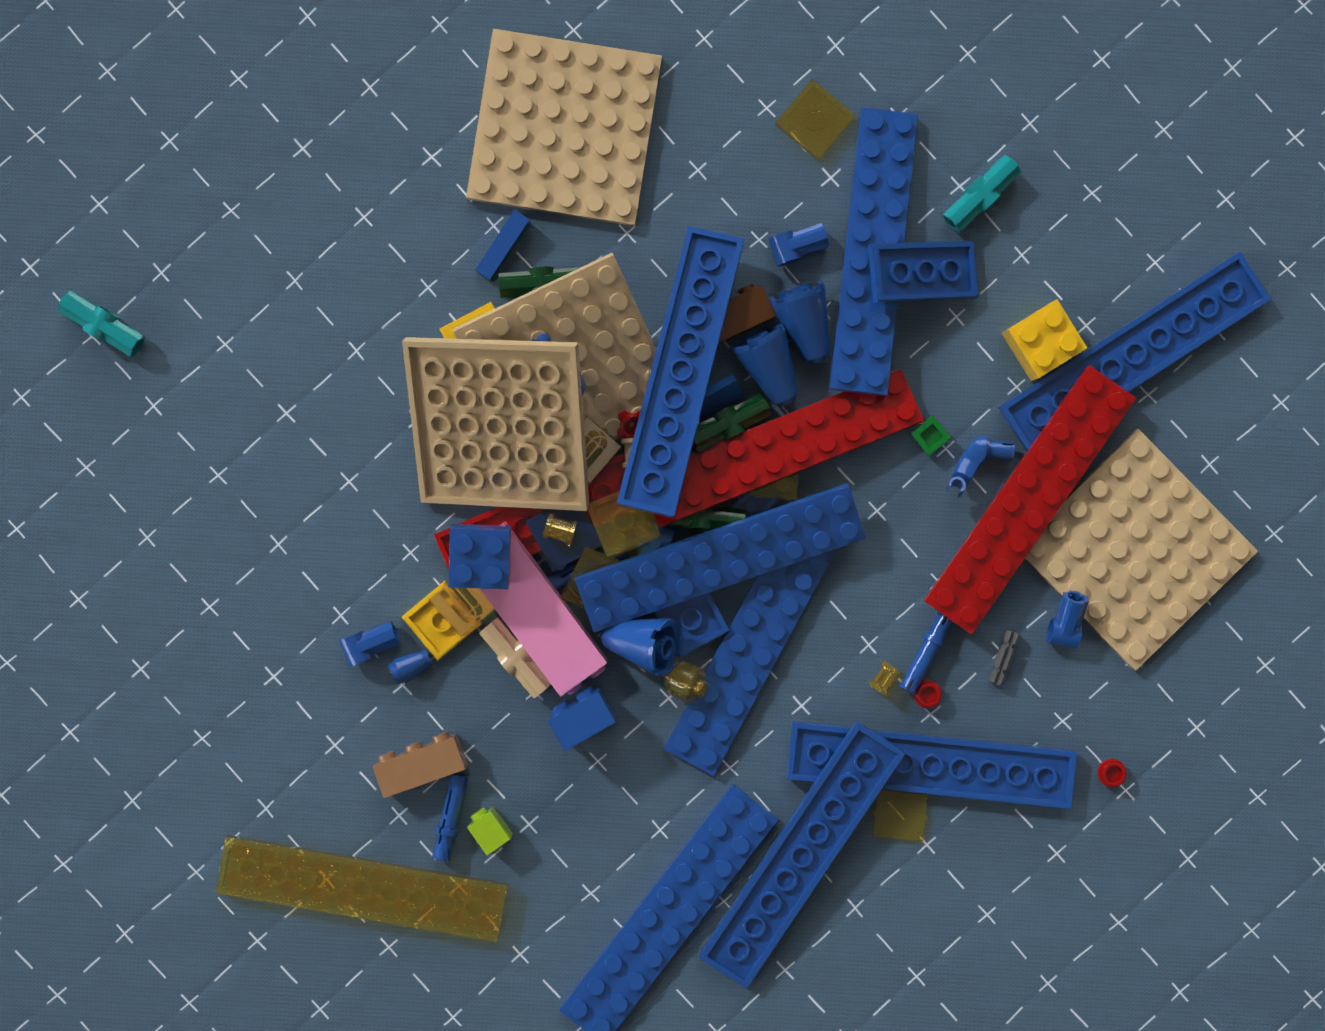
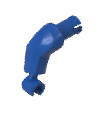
[946,436,1015,497]

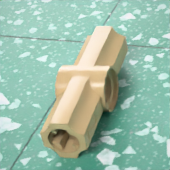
[479,617,551,698]

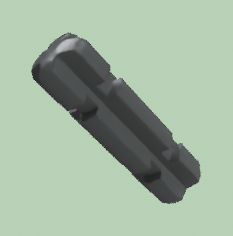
[988,630,1021,686]

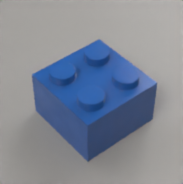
[448,524,511,589]
[547,685,617,751]

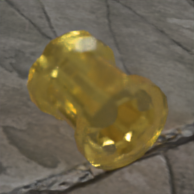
[542,513,578,546]
[868,660,904,698]

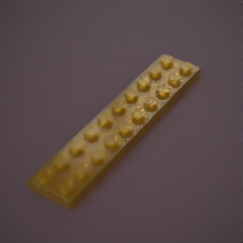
[216,835,508,942]

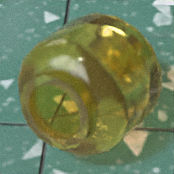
[664,661,708,703]

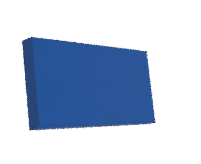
[868,241,979,303]

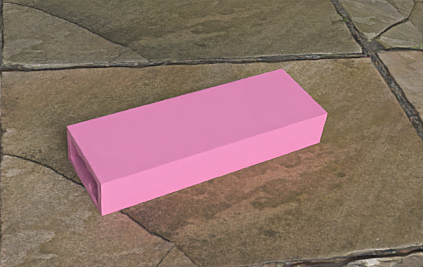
[480,521,607,697]

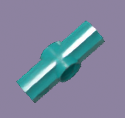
[942,154,1022,233]
[57,290,146,357]

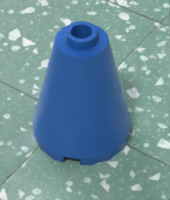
[769,281,830,364]
[731,323,799,407]
[600,618,683,677]

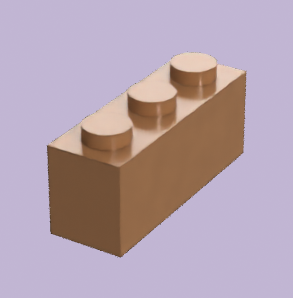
[372,731,468,798]

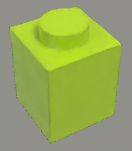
[467,806,513,856]

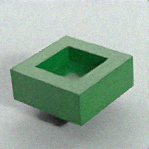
[910,415,951,456]

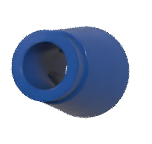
[388,650,433,685]

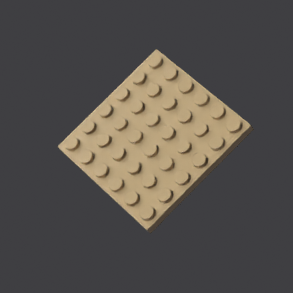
[466,29,662,226]
[453,253,657,454]
[402,337,589,511]
[1025,429,1258,671]

